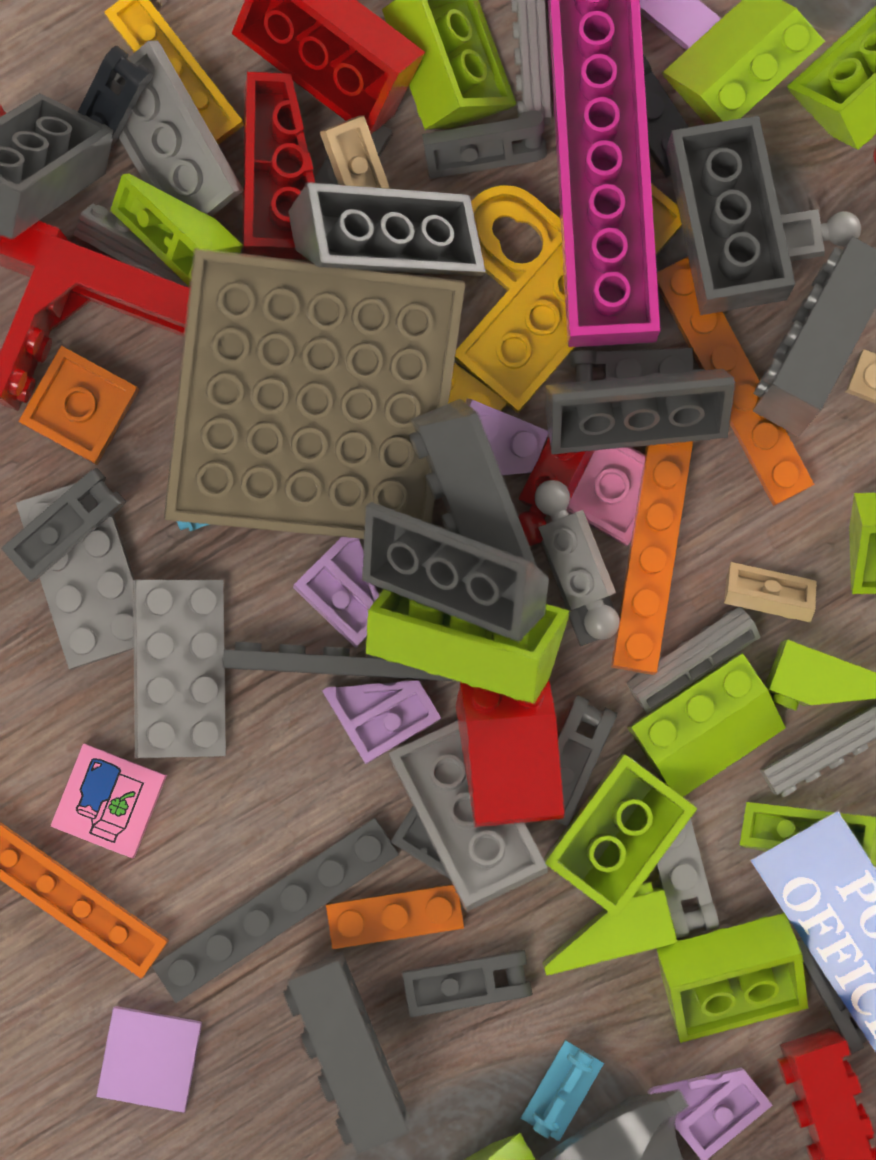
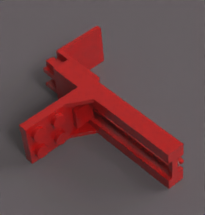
[0,105,190,411]

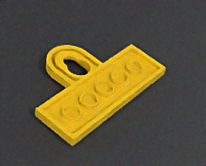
[455,183,682,413]

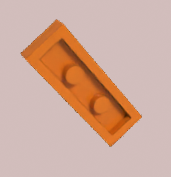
[326,884,464,949]

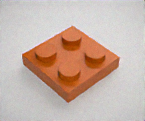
[18,346,140,465]

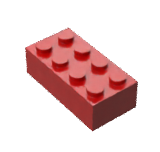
[231,0,425,134]

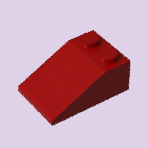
[456,680,565,827]

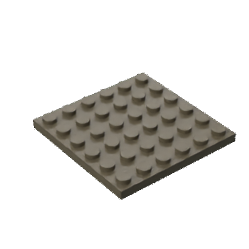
[164,248,465,539]

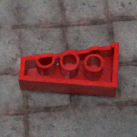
[242,71,316,260]
[777,1028,876,1160]

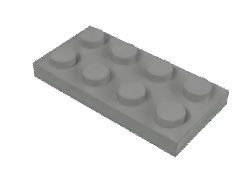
[114,41,244,217]
[16,483,135,670]
[133,580,226,758]
[389,720,548,912]

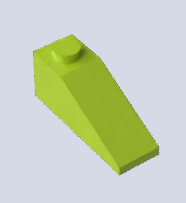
[110,173,243,287]
[765,640,876,711]
[739,802,876,868]
[542,882,678,976]

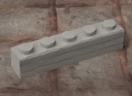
[511,0,552,125]
[74,203,190,288]
[627,607,761,714]
[759,704,876,797]

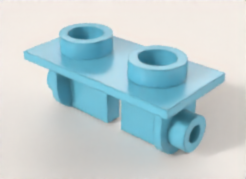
[521,1040,604,1141]

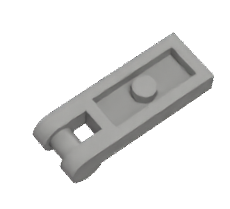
[656,818,720,939]

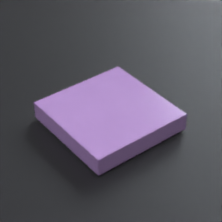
[96,1006,202,1113]

